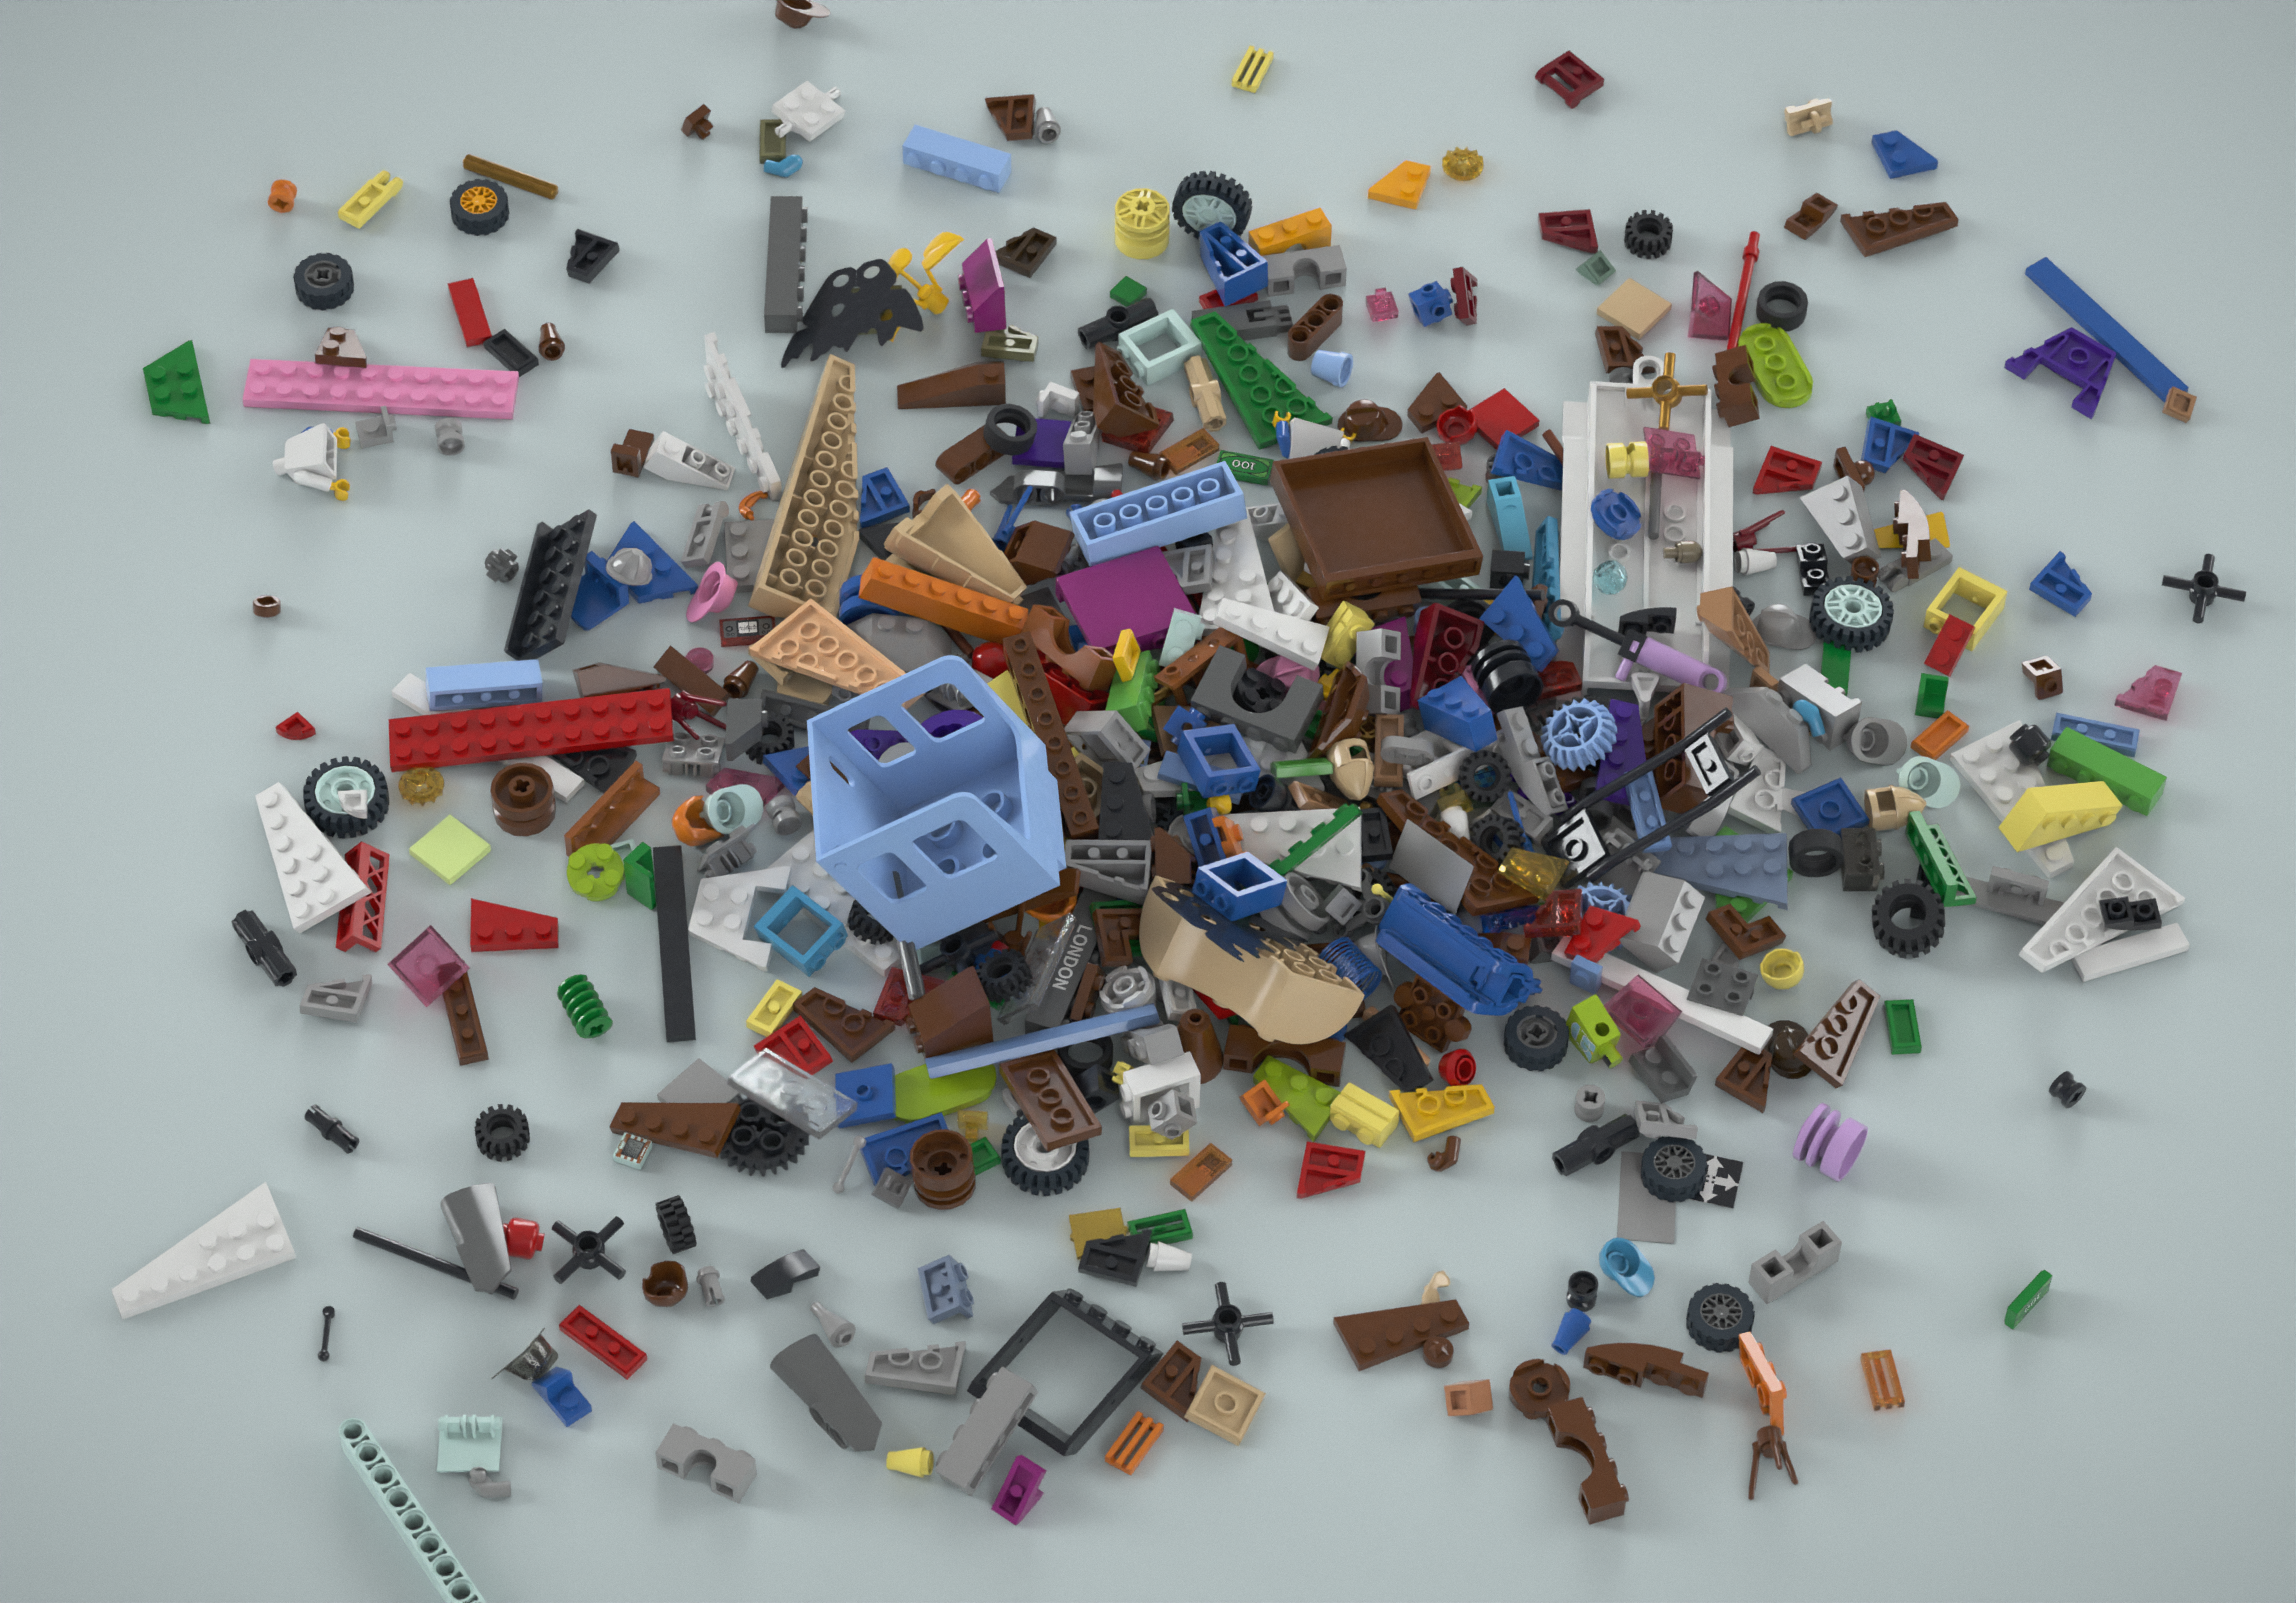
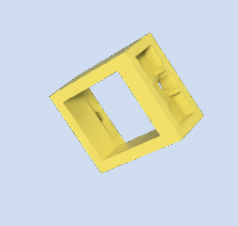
[1923,567,2008,651]

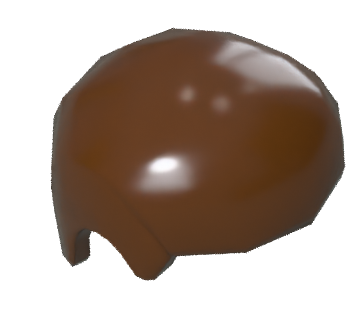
[642,1260,688,1307]

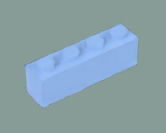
[902,125,1011,193]
[426,659,543,711]

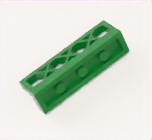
[1905,811,1977,907]

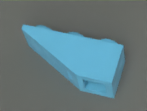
[1486,476,1533,560]

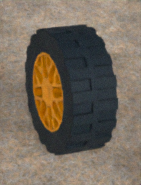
[450,179,509,236]

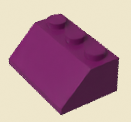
[958,238,1006,333]

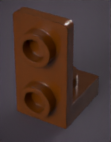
[611,429,654,478]

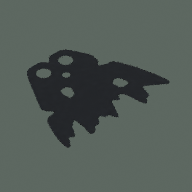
[781,259,924,368]
[1152,882,1308,962]

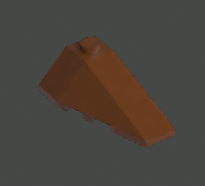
[897,361,1006,409]

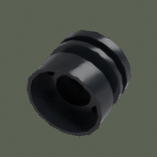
[1470,640,1544,714]

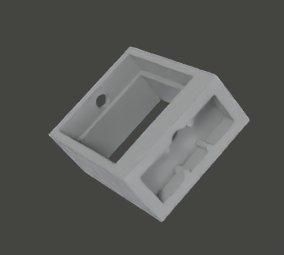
[1064,710,1150,770]

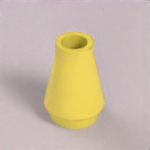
[886,1447,934,1478]

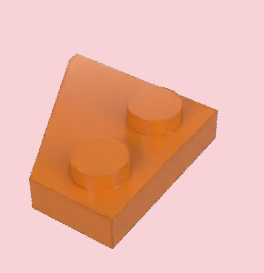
[1212,815,1247,858]

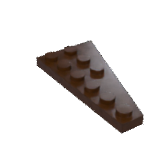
[1376,789,1541,917]

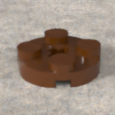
[1509,1359,1571,1420]

